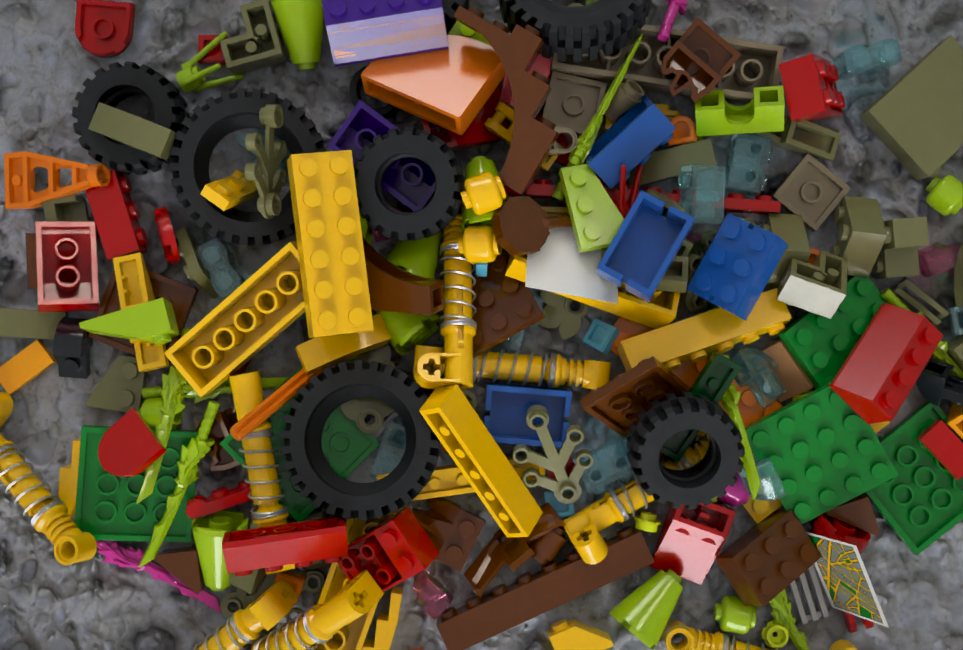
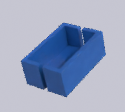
[586,94,676,188]
[597,190,695,303]
[687,213,788,321]
[483,383,572,448]

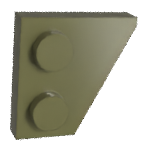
[175,227,223,299]
[85,355,148,412]

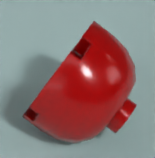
[811,513,871,554]

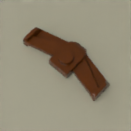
[464,502,566,597]

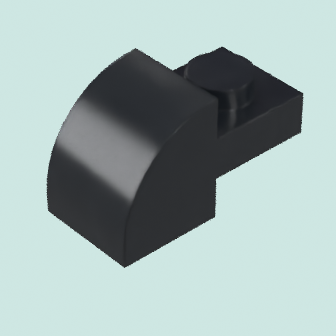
[53,317,93,379]
[916,358,963,406]

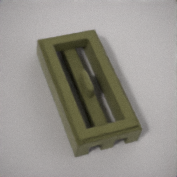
[892,277,950,326]

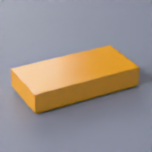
[0,339,57,395]

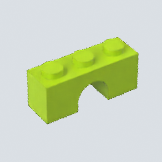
[695,86,785,136]

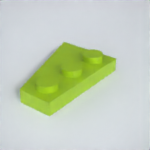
[559,164,624,253]

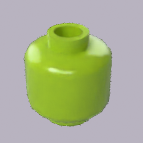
[925,174,963,216]
[138,397,183,430]
[713,595,757,634]

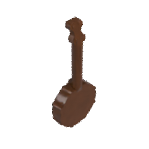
[491,196,572,256]

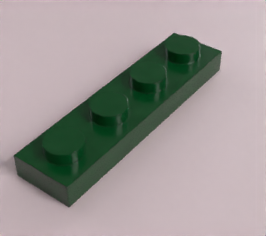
[660,351,742,462]

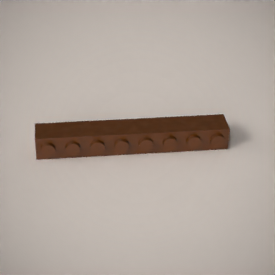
[436,526,654,650]

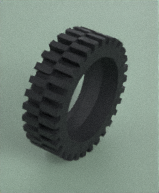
[499,0,651,62]
[169,88,327,246]
[281,360,440,520]

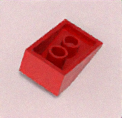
[35,221,99,312]

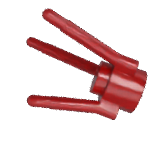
[596,165,643,219]

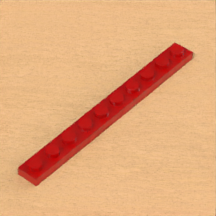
[504,179,781,215]

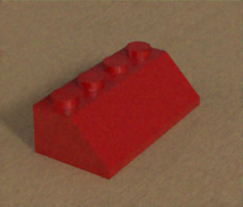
[829,303,944,424]
[222,516,348,576]

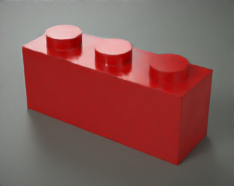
[85,170,148,261]

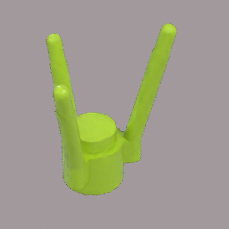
[176,31,244,93]

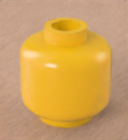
[460,171,506,215]
[458,225,502,263]

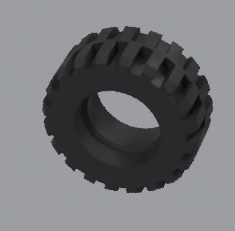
[72,61,190,175]
[354,127,465,241]
[626,391,745,509]

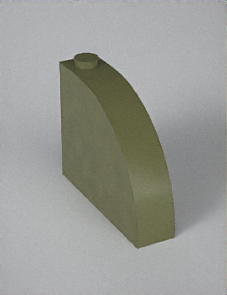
[859,36,963,181]

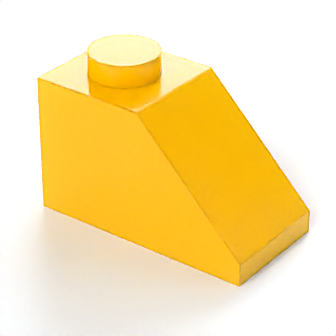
[547,619,614,650]

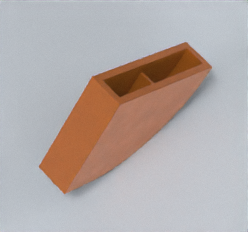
[360,35,506,136]

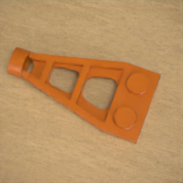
[4,151,111,210]

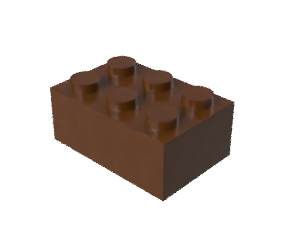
[715,510,822,607]

